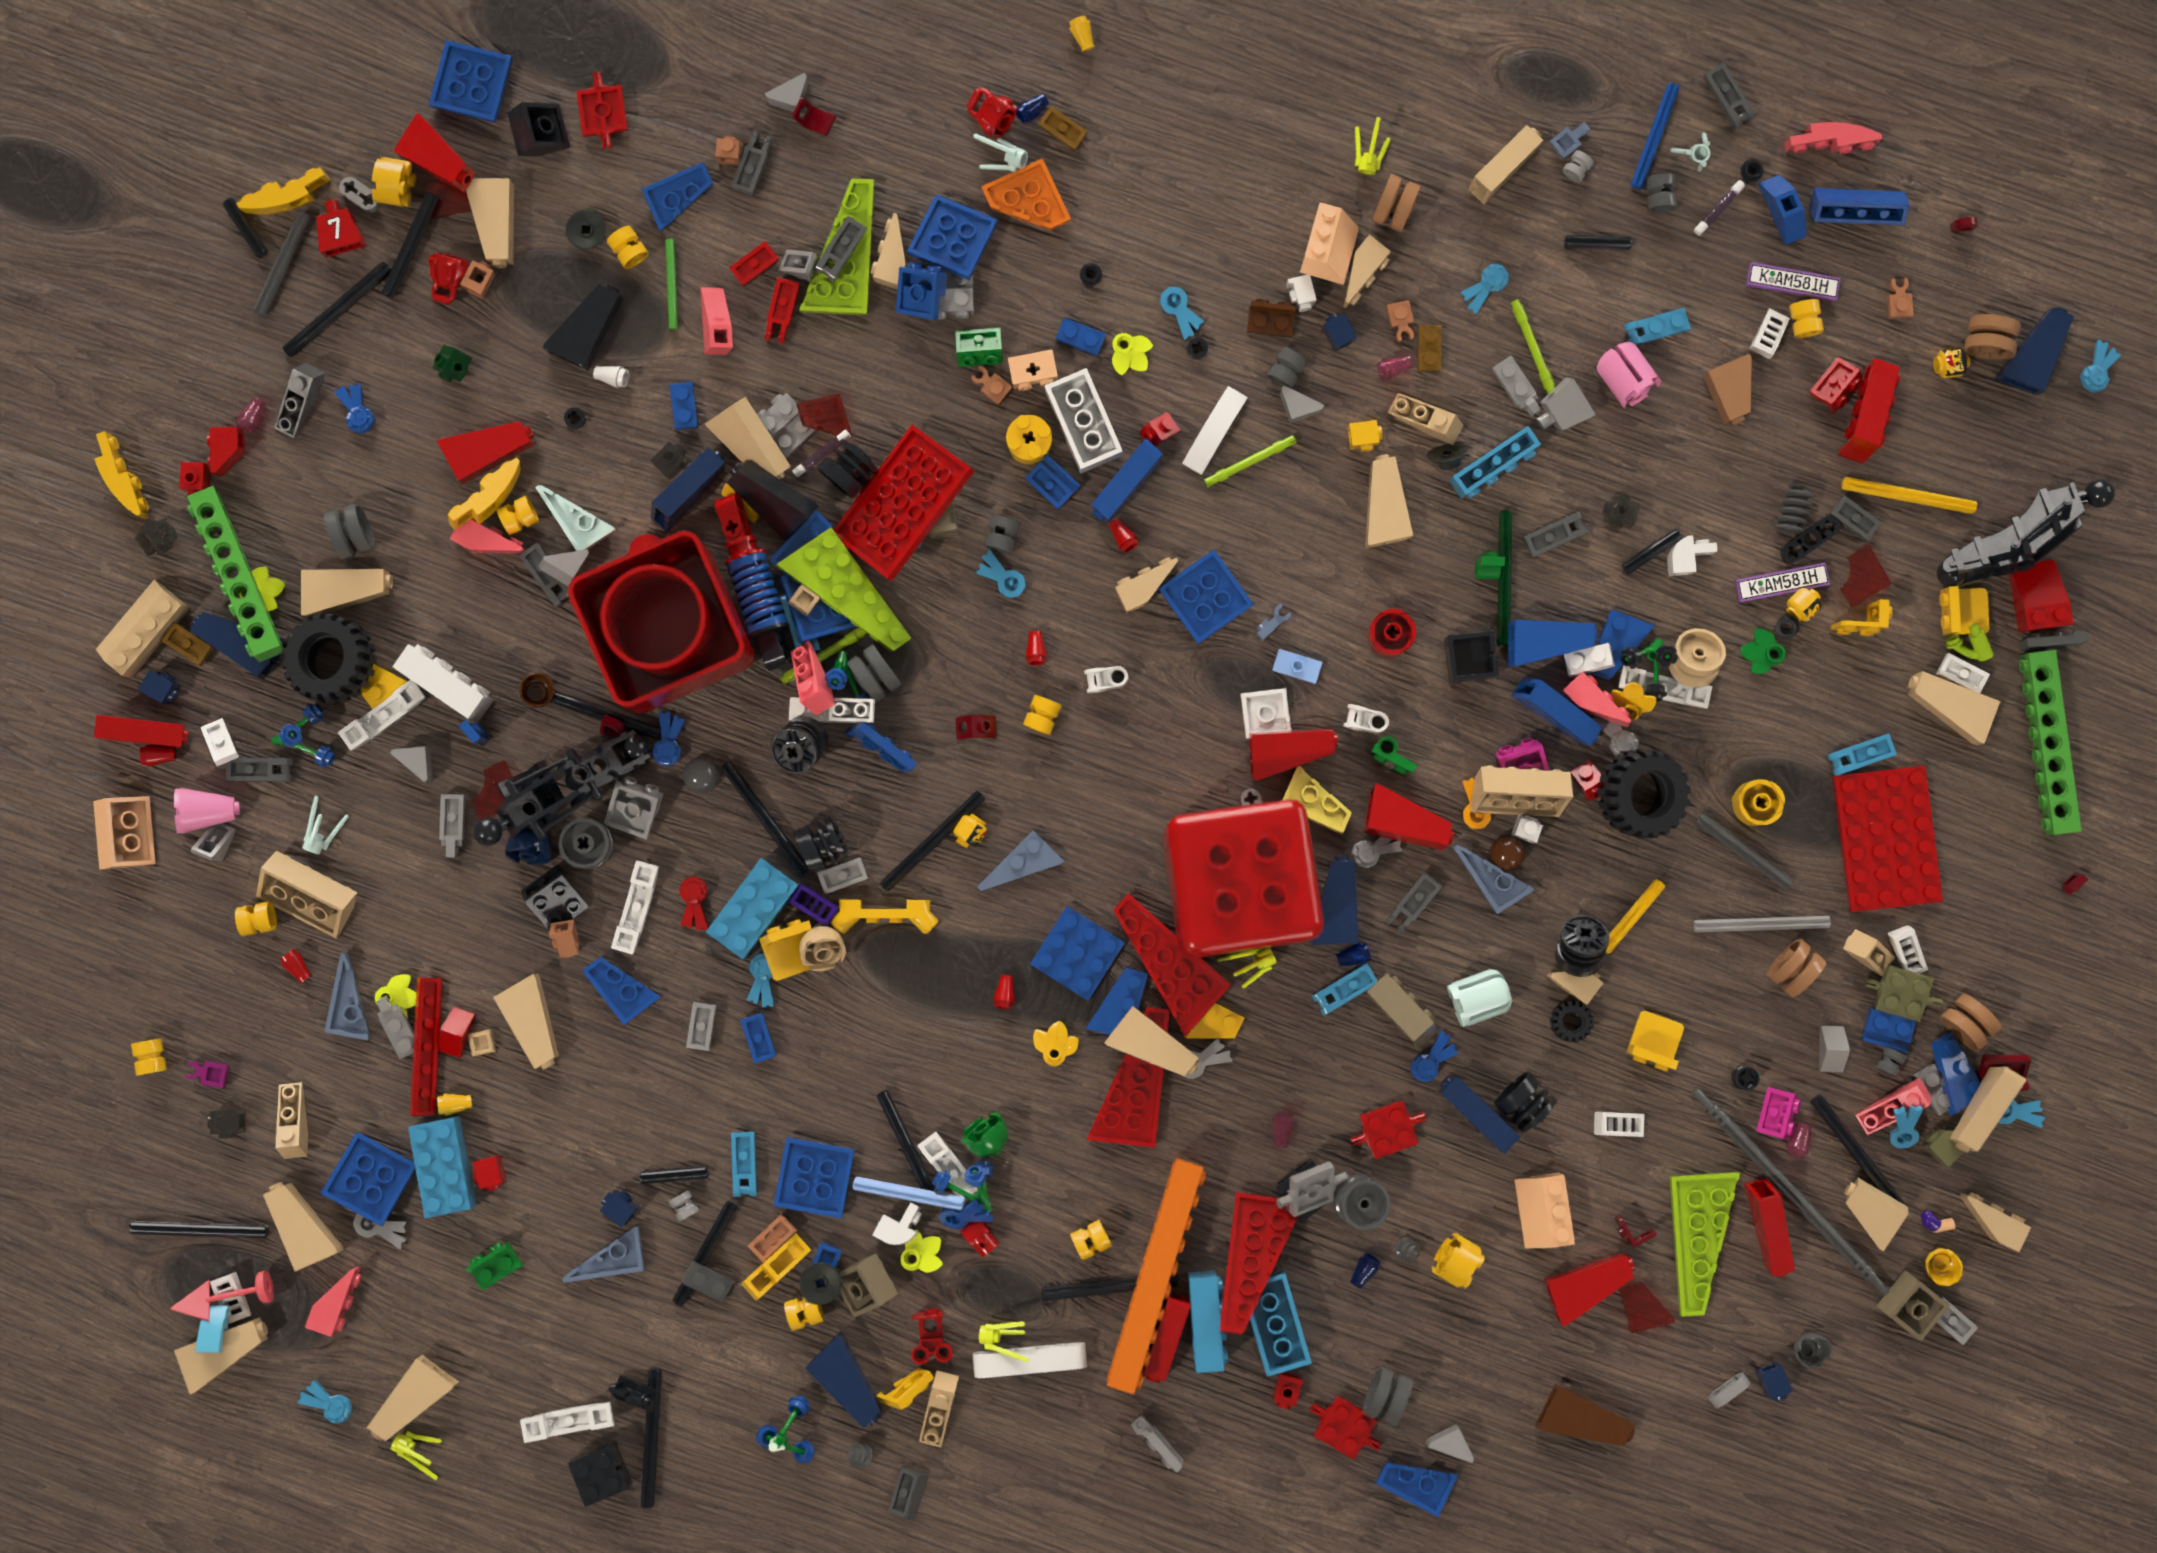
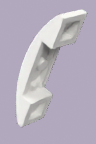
[1182,386,1248,475]
[1618,665,1713,709]
[338,679,426,751]
[611,860,659,955]
[917,1132,991,1207]
[520,1402,615,1443]

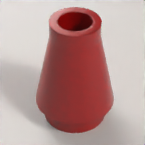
[1108,518,1139,553]
[1025,631,1047,666]
[140,745,176,767]
[279,948,312,984]
[992,975,1015,1010]

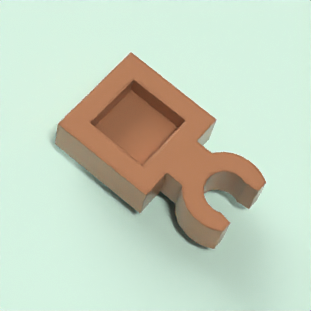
[1887,278,1913,319]
[1386,300,1414,343]
[971,366,1013,406]

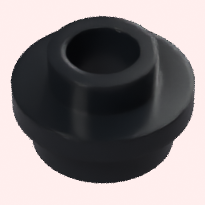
[1740,159,1764,183]
[1080,263,1102,286]
[1776,615,1800,638]

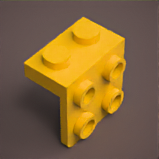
[1939,586,1990,635]
[1831,599,1892,636]
[759,919,812,981]
[1626,1011,1684,1072]

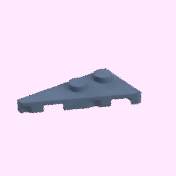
[977,831,1064,891]
[1452,844,1534,914]
[324,953,371,1041]
[563,1226,645,1283]

